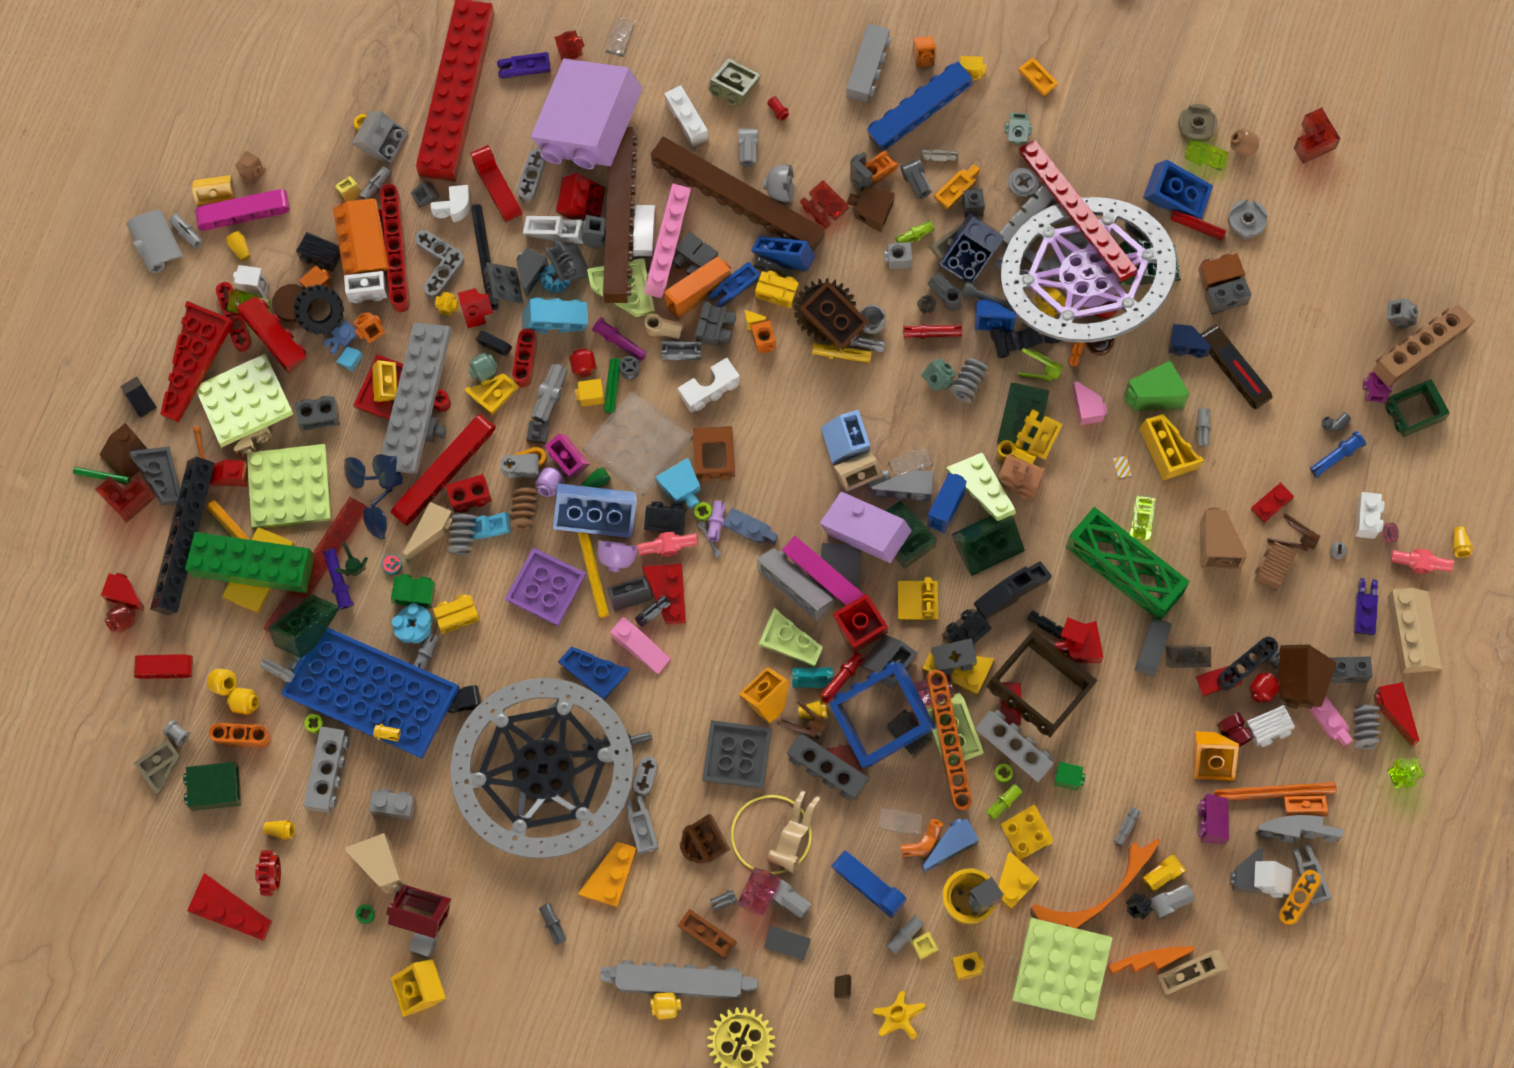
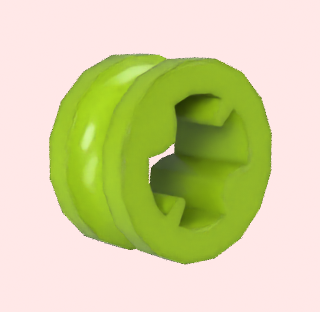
[694,502,712,522]
[304,714,324,734]
[994,764,1013,784]

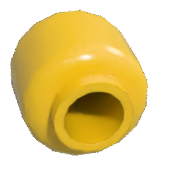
[207,668,237,696]
[227,688,259,715]
[650,992,681,1020]

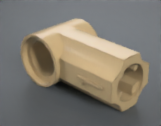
[644,314,684,341]

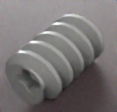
[950,359,989,403]
[447,514,477,557]
[1353,705,1381,749]

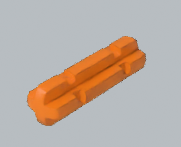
[1068,342,1085,367]

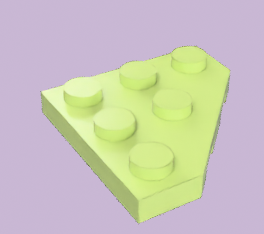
[587,258,655,317]

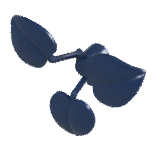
[344,454,403,540]

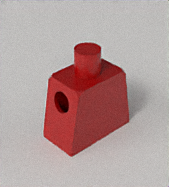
[1054,621,1104,663]

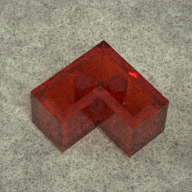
[1294,107,1341,164]
[95,476,156,523]

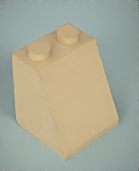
[345,833,405,895]

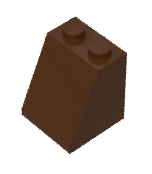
[1279,644,1337,709]

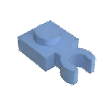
[323,320,358,354]

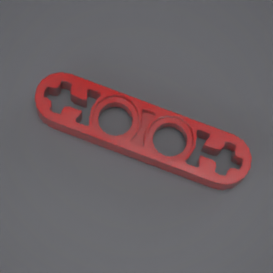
[216,282,251,352]

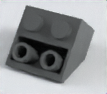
[860,634,918,690]

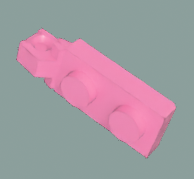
[1309,696,1353,747]

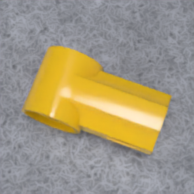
[996,440,1036,464]
[1142,854,1186,893]

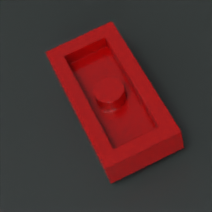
[1251,482,1294,523]

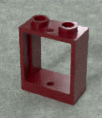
[386,884,451,939]

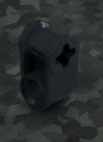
[447,685,482,713]

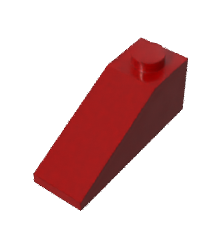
[1374,682,1420,746]

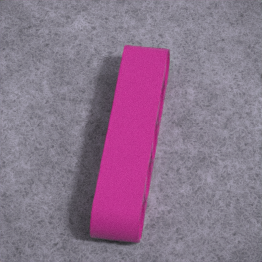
[195,189,290,231]
[782,535,864,606]

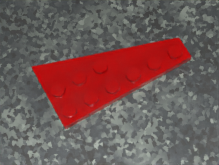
[160,301,234,423]

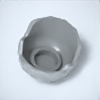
[860,305,887,334]

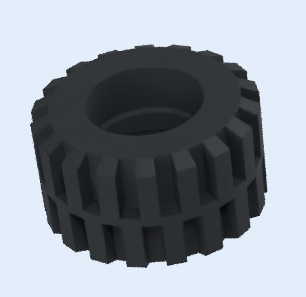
[293,284,344,335]

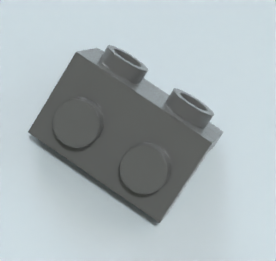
[850,152,872,191]

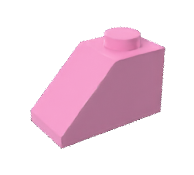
[1072,382,1107,425]

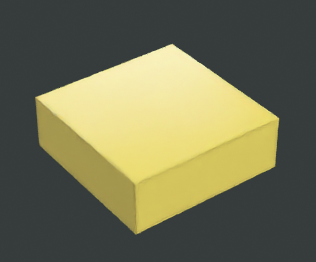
[911,932,939,960]

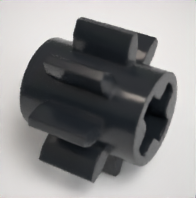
[1126,893,1153,920]

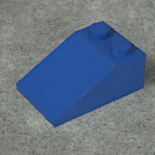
[1143,160,1213,220]

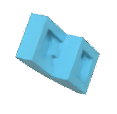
[469,512,511,540]

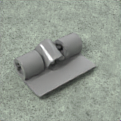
[126,210,183,273]

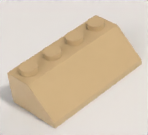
[1388,588,1442,674]

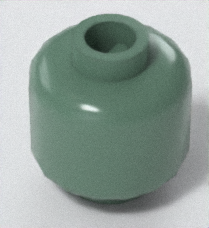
[468,353,498,382]

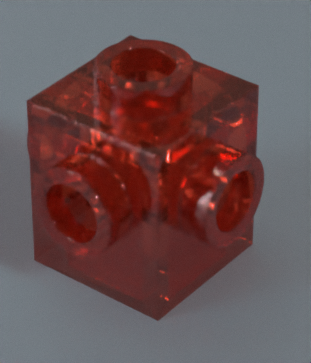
[554,30,585,61]

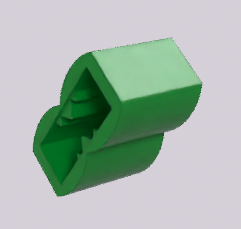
[391,574,436,608]

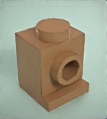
[235,151,266,184]

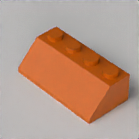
[333,199,389,275]

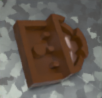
[679,814,731,863]

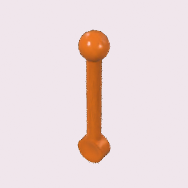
[193,426,207,460]

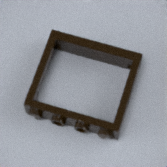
[986,629,1098,738]

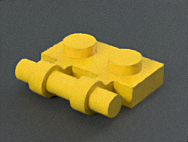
[1015,409,1063,460]

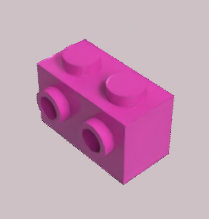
[545,433,590,477]

